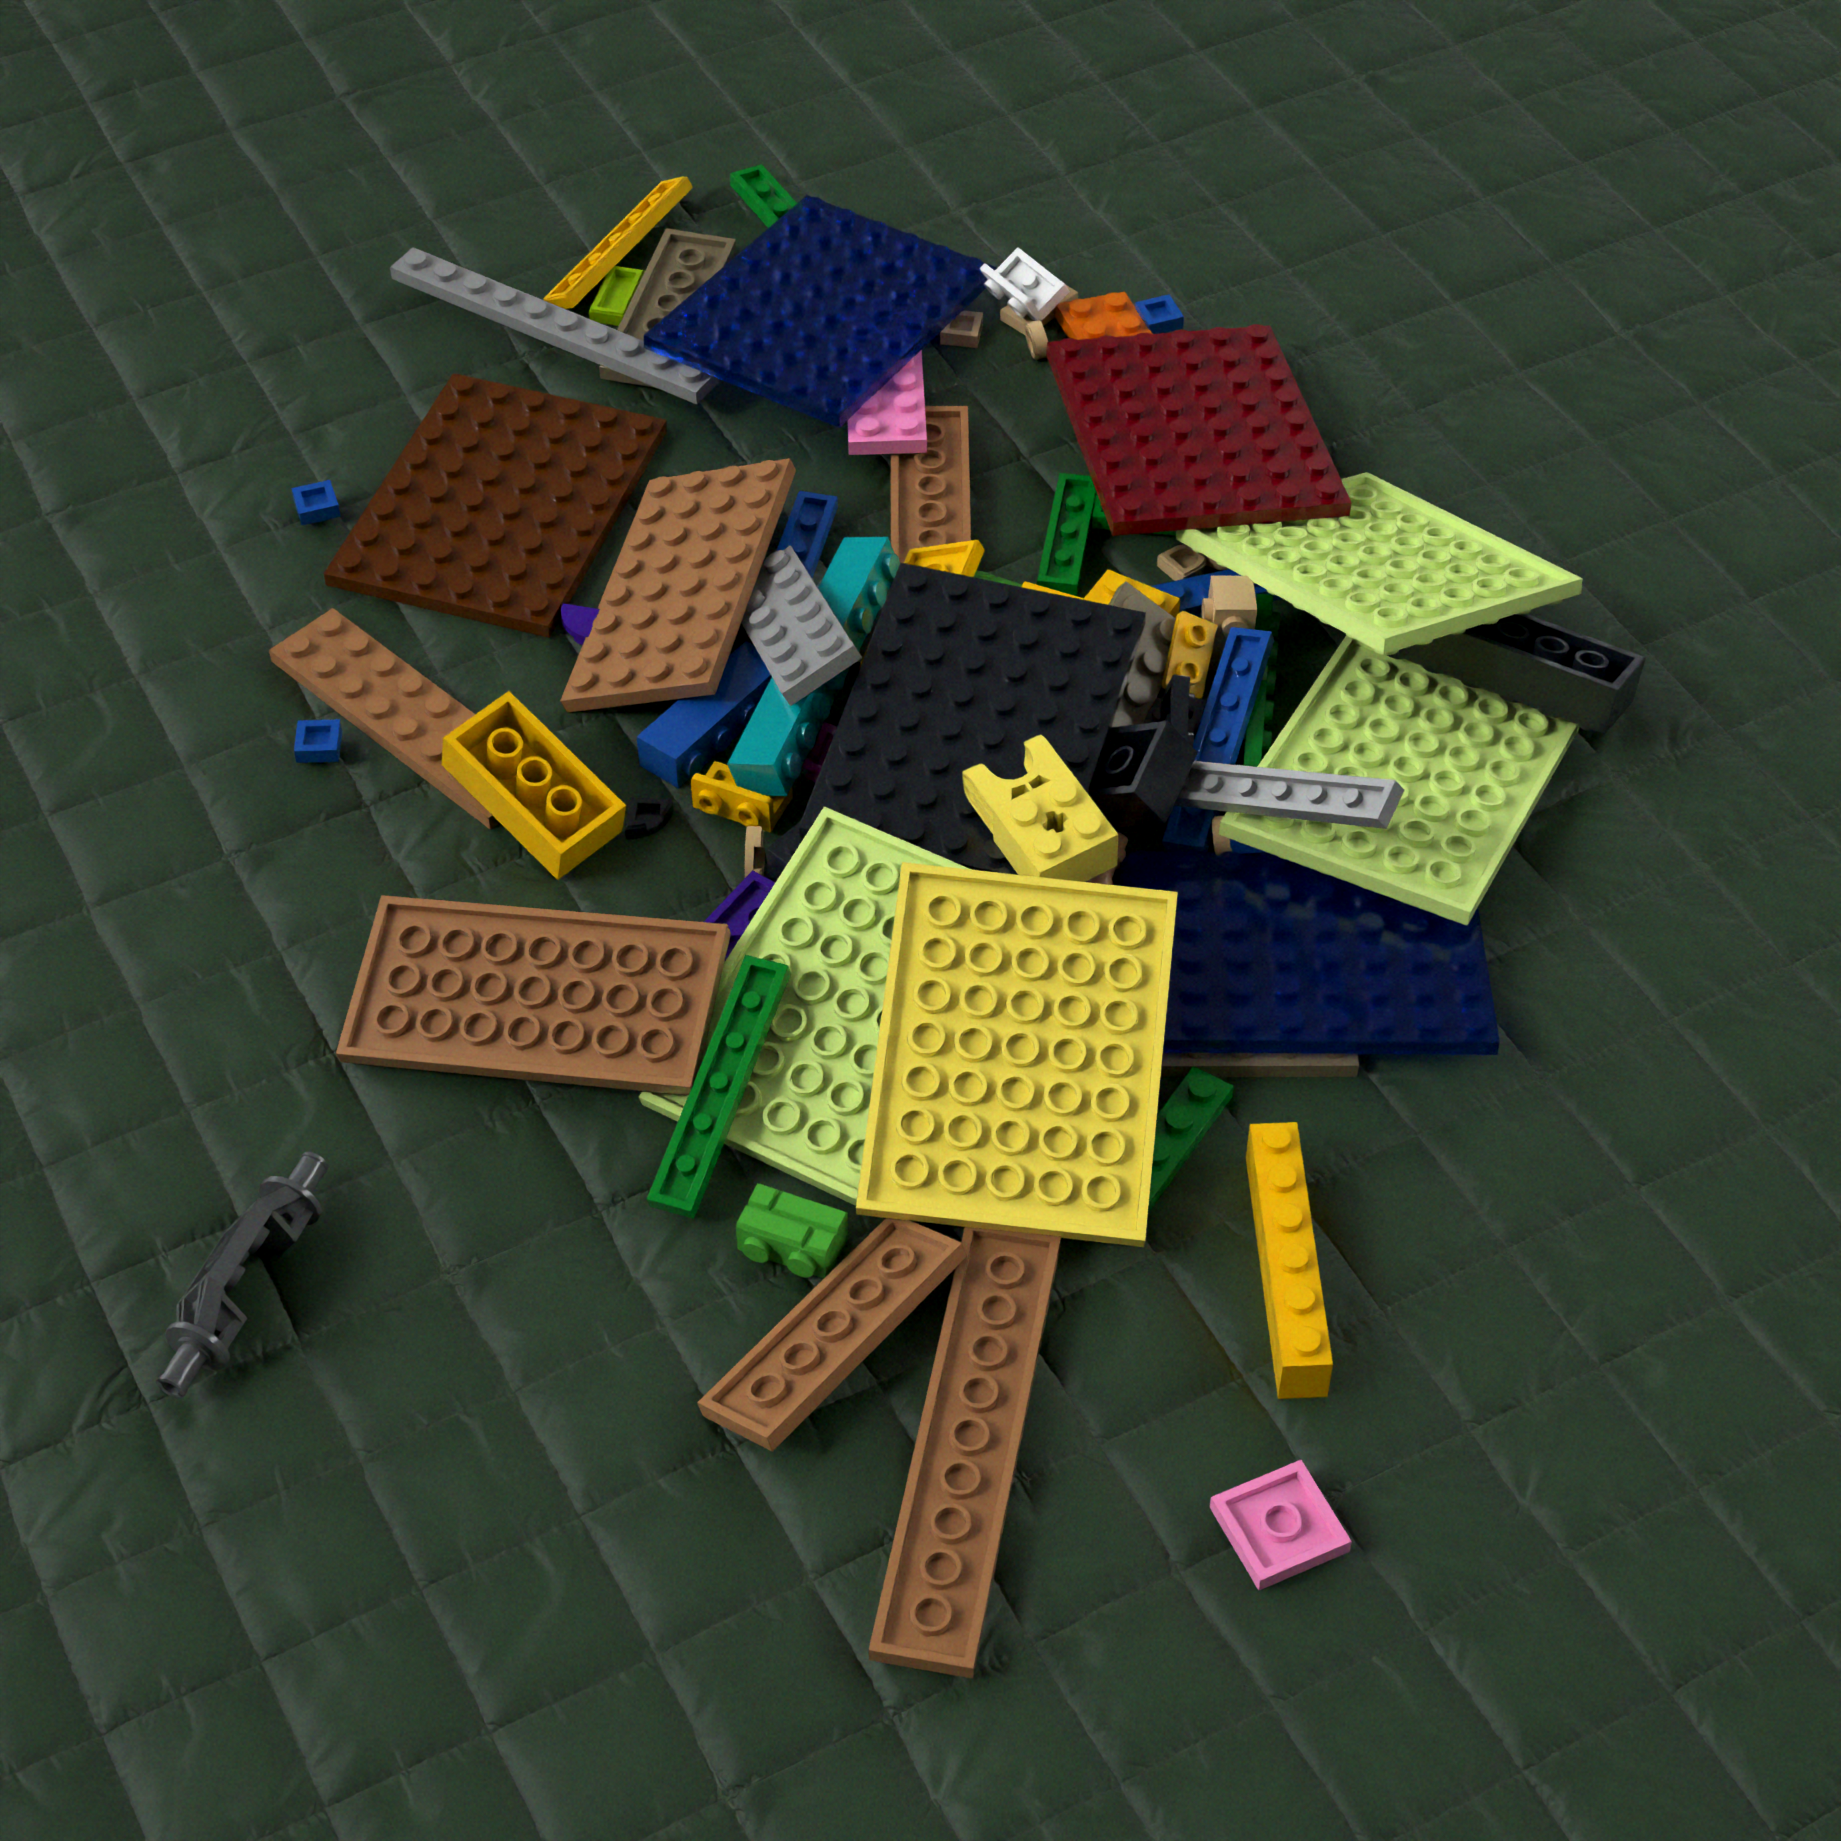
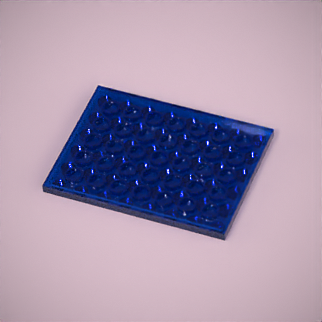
[644,195,996,428]
[1119,851,1500,1055]

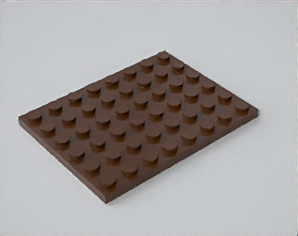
[323,373,667,638]

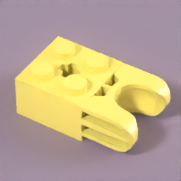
[962,735,1118,882]

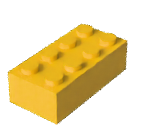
[441,691,626,880]

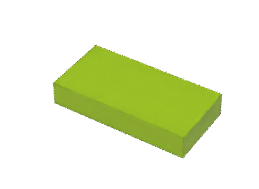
[589,266,645,326]

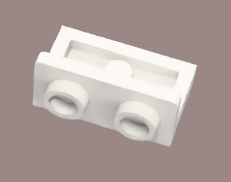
[980,247,1070,321]

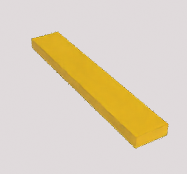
[543,176,693,309]

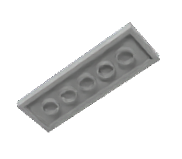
[741,545,862,706]

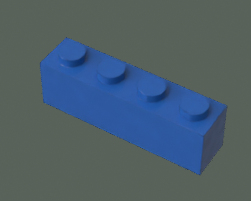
[637,641,772,788]

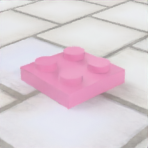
[1210,1460,1352,1590]

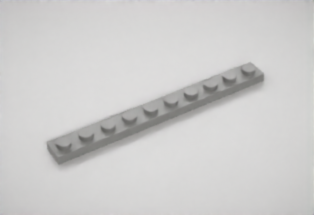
[390,247,719,404]

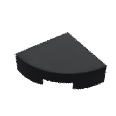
[625,797,674,839]

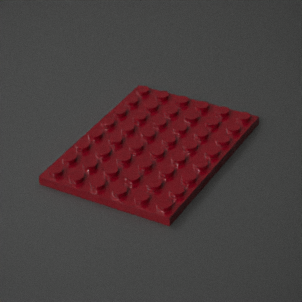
[1046,324,1352,536]

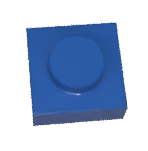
[1135,294,1184,334]
[291,480,341,525]
[294,719,342,763]

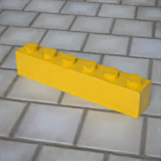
[1246,1122,1333,1399]

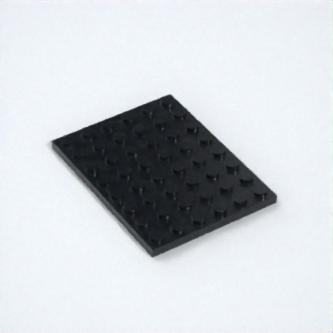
[799,563,1146,875]

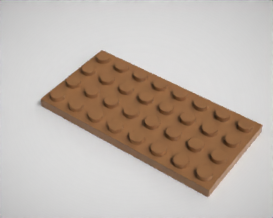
[560,458,796,713]
[336,895,731,1095]

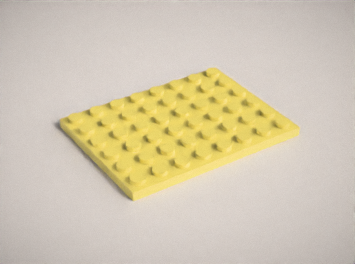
[856,862,1178,1247]

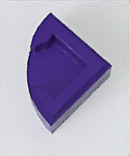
[561,603,600,645]

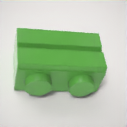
[736,1183,849,1278]

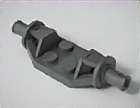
[156,1152,329,1399]

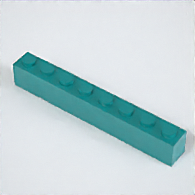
[727,537,900,796]

